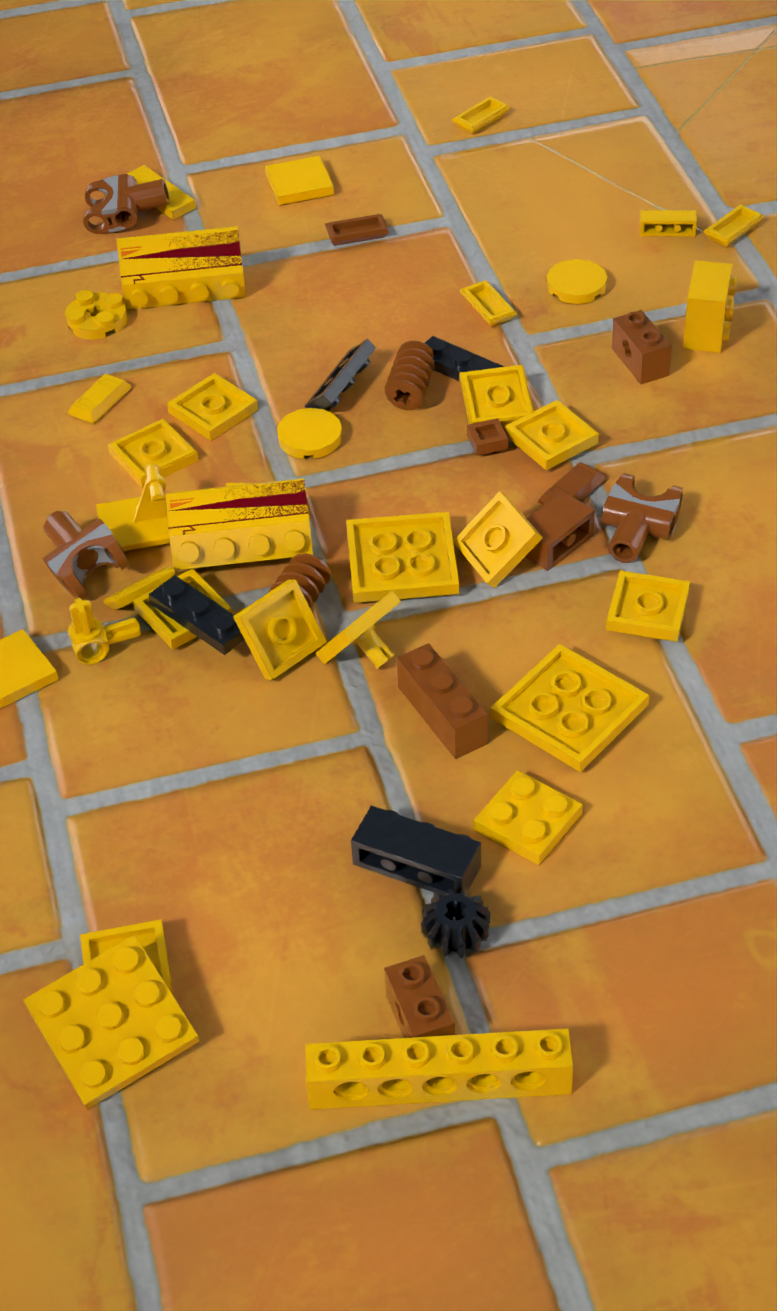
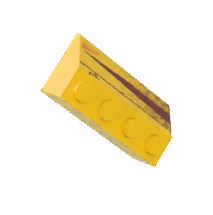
[116,226,246,310]
[166,478,313,570]

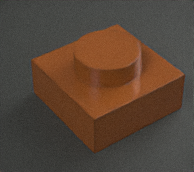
[467,418,508,456]

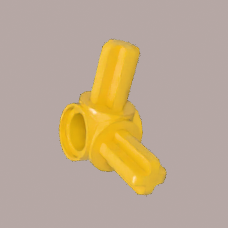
[68,598,141,665]

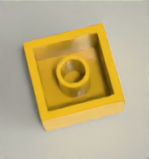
[683,260,737,353]

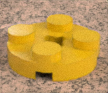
[65,290,127,340]

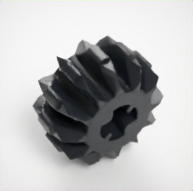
[421,887,490,958]

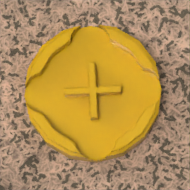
[546,259,608,304]
[277,408,342,459]

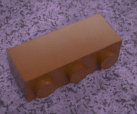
[397,643,488,759]

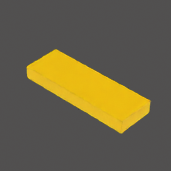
[127,165,196,220]

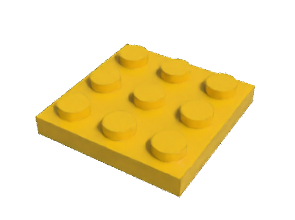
[346,511,460,603]
[490,643,649,772]
[23,934,200,1110]

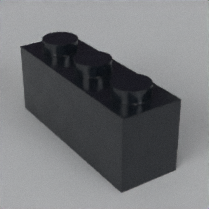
[351,805,481,896]

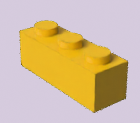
[639,210,697,237]

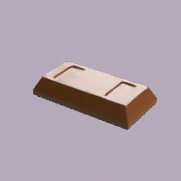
[325,214,389,246]
[538,462,606,505]

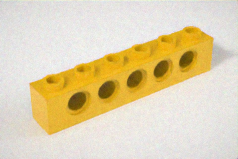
[305,1028,573,1110]

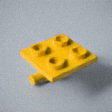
[96,463,170,552]

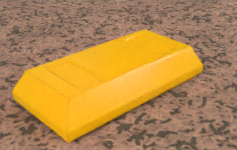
[452,96,510,134]
[704,204,764,247]
[460,280,517,327]
[68,373,131,424]
[103,566,175,610]

